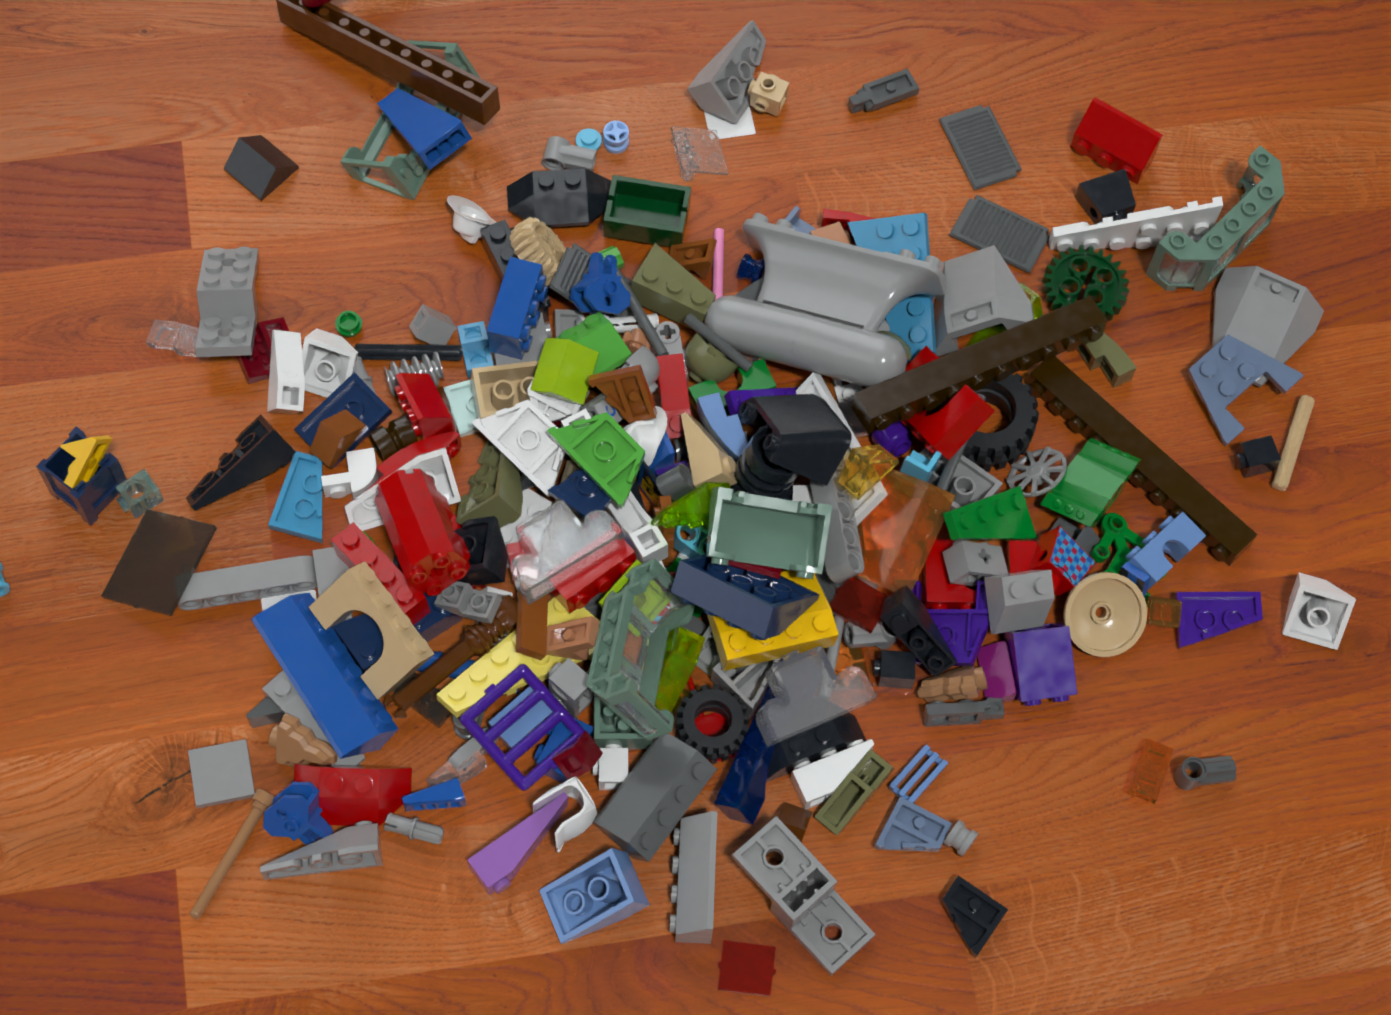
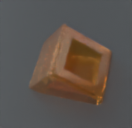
[1146,596,1182,628]

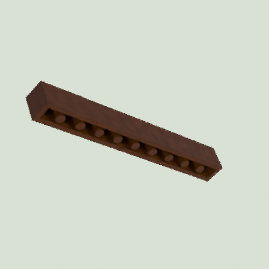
[276,0,500,125]

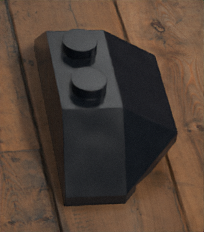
[507,168,611,227]
[749,697,867,785]

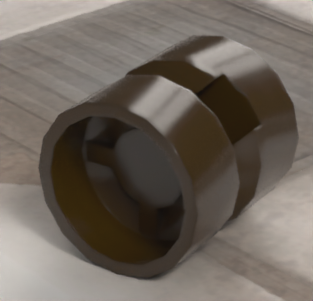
[368,415,418,463]

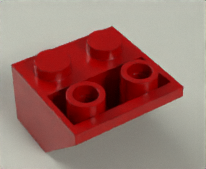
[394,373,455,439]

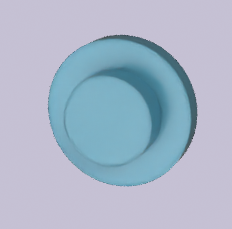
[576,128,602,150]

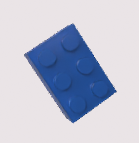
[487,257,548,360]

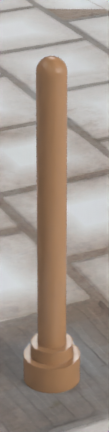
[190,788,274,919]

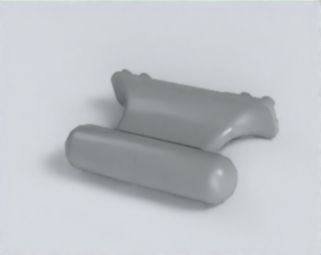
[704,213,946,387]

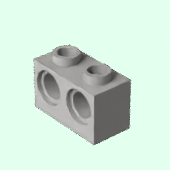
[548,658,594,718]

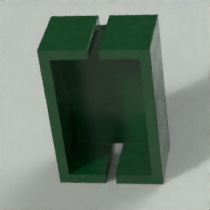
[603,175,691,247]

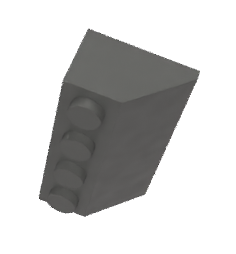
[593,733,717,862]

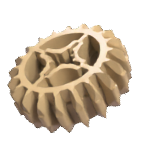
[510,217,566,286]

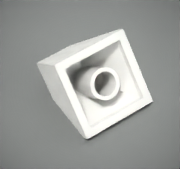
[302,328,358,398]
[1282,572,1356,650]

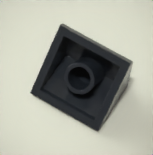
[224,135,299,201]

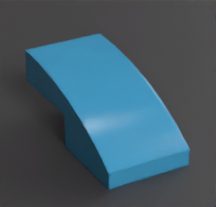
[457,321,494,378]

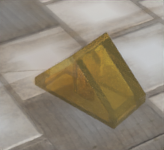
[838,444,899,500]

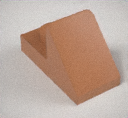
[546,616,599,661]

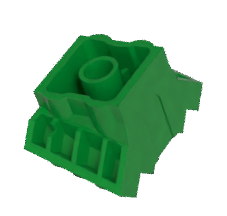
[1040,438,1142,528]

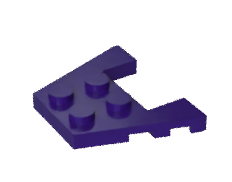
[895,581,990,666]

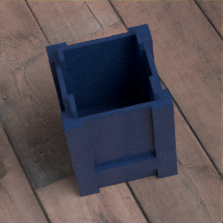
[36,426,130,526]

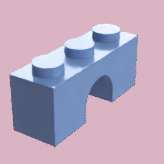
[1126,512,1206,591]

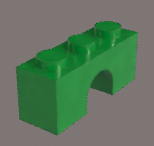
[688,359,777,426]

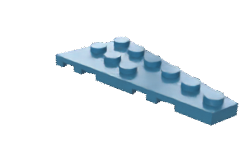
[847,213,937,367]

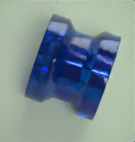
[736,253,765,284]

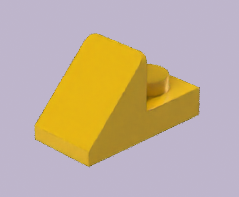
[60,435,113,488]

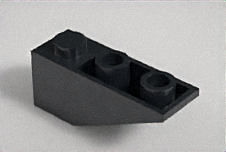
[880,585,957,677]

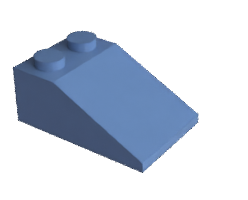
[539,848,650,944]

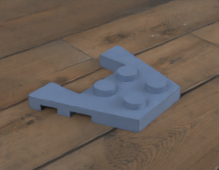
[1187,334,1304,447]

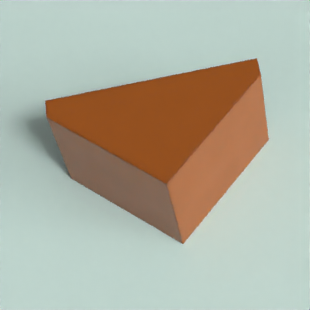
[309,409,367,469]

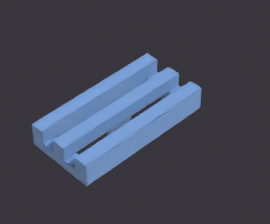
[888,744,948,803]

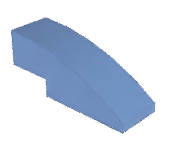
[697,392,748,464]

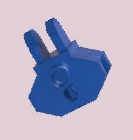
[570,252,631,315]
[263,782,333,845]

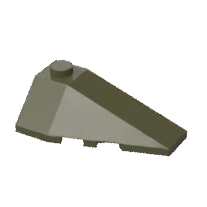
[456,438,523,528]

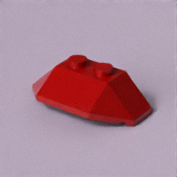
[294,763,412,826]

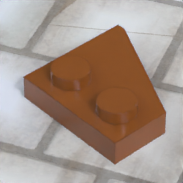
[588,365,657,423]

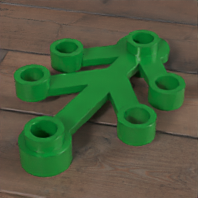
[1090,513,1167,611]

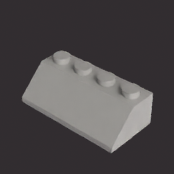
[670,811,717,944]

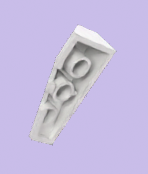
[344,447,461,531]

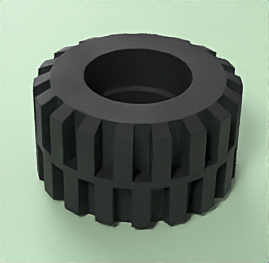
[674,684,749,764]

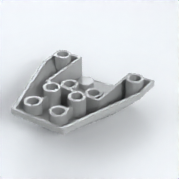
[934,245,1034,356]
[1212,266,1324,388]

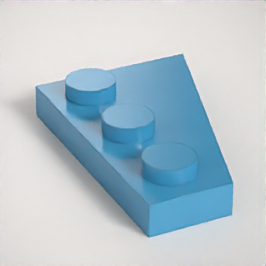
[268,451,323,543]

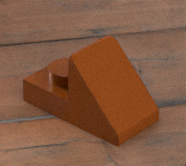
[669,238,717,280]

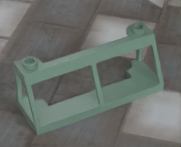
[340,40,480,200]

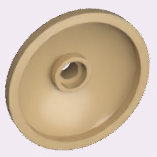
[1063,572,1147,657]

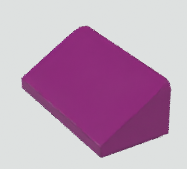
[977,641,1016,701]

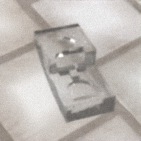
[145,319,199,357]
[426,750,487,788]

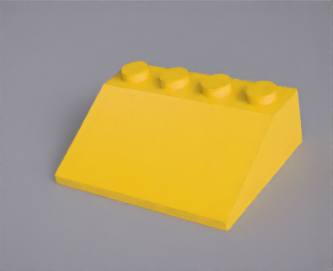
[707,570,839,671]

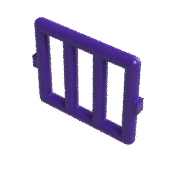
[460,664,585,791]

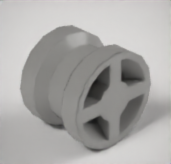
[943,820,979,857]

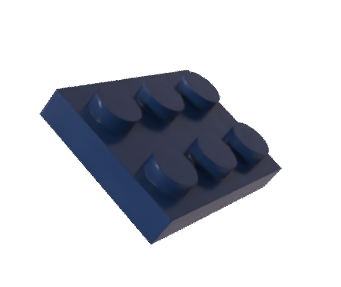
[294,372,393,469]

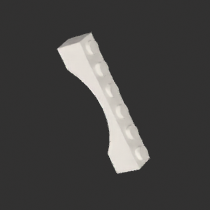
[561,408,668,564]

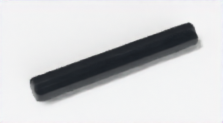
[354,343,462,361]

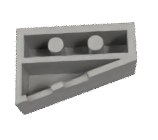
[711,657,785,720]

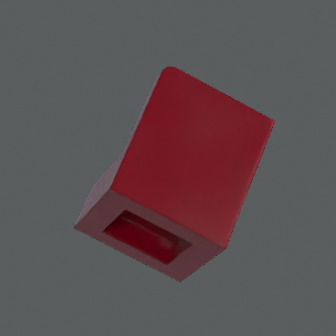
[552,731,603,779]

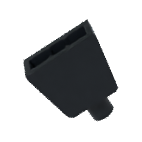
[1075,169,1136,224]

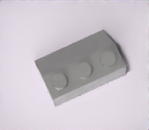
[898,447,1003,521]

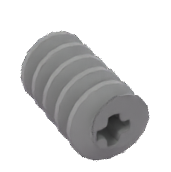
[384,351,444,397]

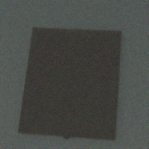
[101,509,217,616]

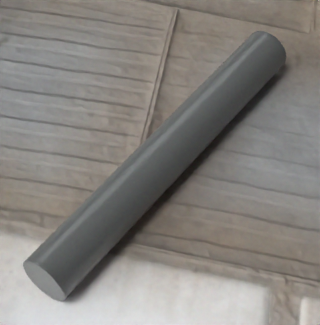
[684,313,754,372]

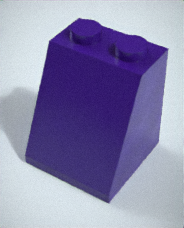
[1001,622,1077,706]

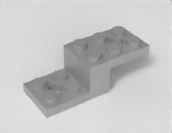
[195,246,259,357]
[732,816,876,976]

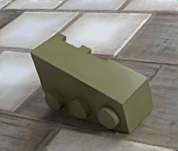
[631,243,716,331]

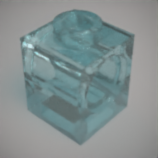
[116,469,164,519]

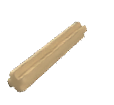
[1272,395,1315,491]

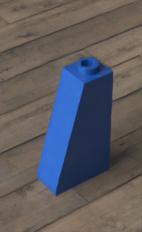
[377,88,472,170]

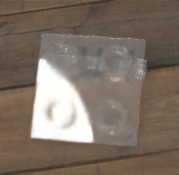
[671,126,729,181]

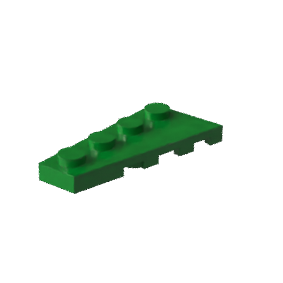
[943,486,1037,541]

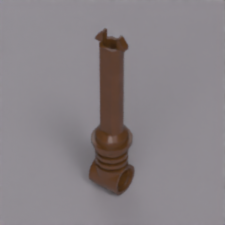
[384,595,518,719]

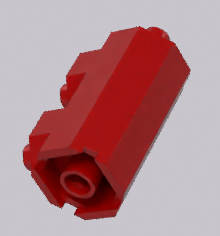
[375,468,470,596]

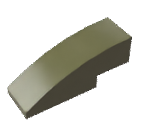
[1076,333,1137,388]
[815,749,895,836]

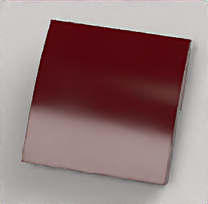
[236,317,290,384]

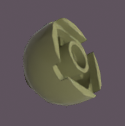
[684,333,738,383]

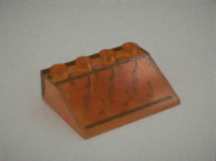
[854,462,956,594]

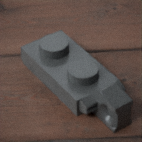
[847,69,920,113]
[922,697,1005,727]

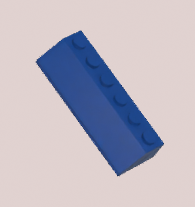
[251,593,399,759]

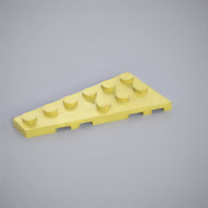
[436,597,600,718]

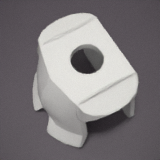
[532,777,597,853]

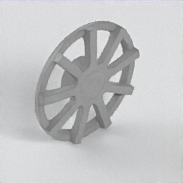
[1007,447,1067,497]

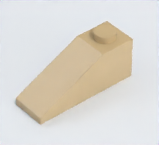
[681,412,737,496]

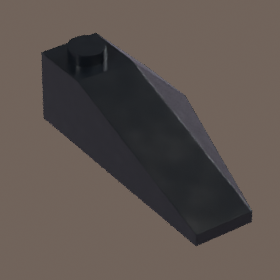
[186,414,296,510]
[393,516,508,585]

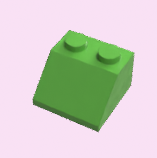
[556,312,632,374]

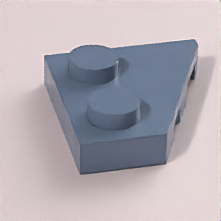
[874,797,953,852]

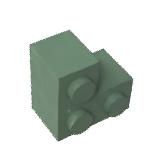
[594,693,653,749]

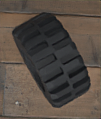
[931,373,1039,472]

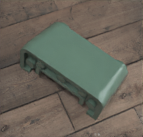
[706,487,832,579]

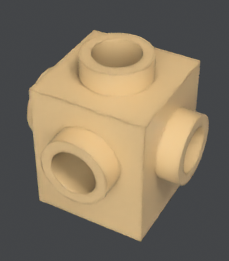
[748,72,790,116]

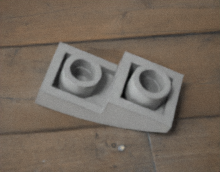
[434,581,502,624]

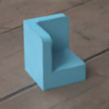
[898,450,942,489]

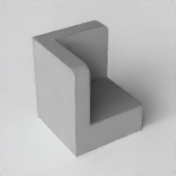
[409,304,457,345]

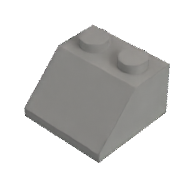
[984,570,1055,634]

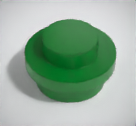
[335,311,363,337]

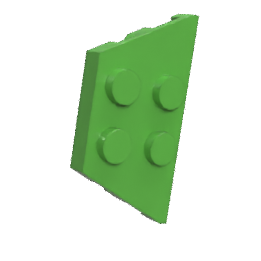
[547,412,645,509]

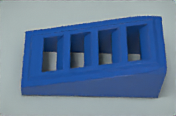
[402,778,466,811]

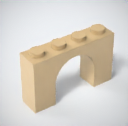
[309,561,434,700]

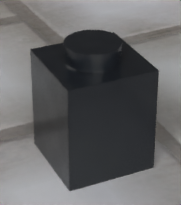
[1234,435,1281,478]
[873,650,916,689]

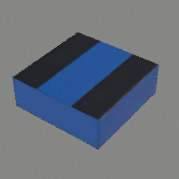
[1120,561,1150,596]

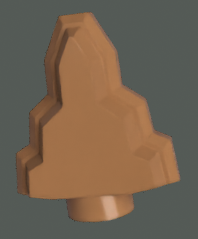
[917,665,988,703]
[269,713,337,767]

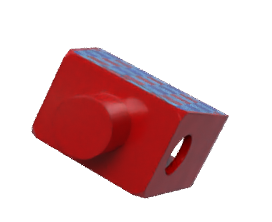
[1031,526,1095,595]

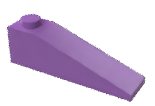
[467,792,569,895]

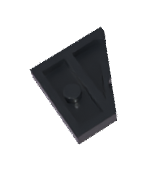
[941,875,1008,958]

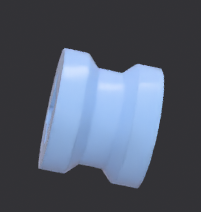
[603,121,629,154]

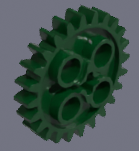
[1042,245,1130,321]

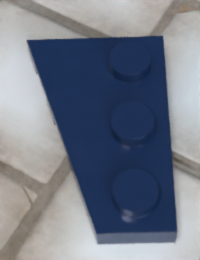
[548,459,644,525]

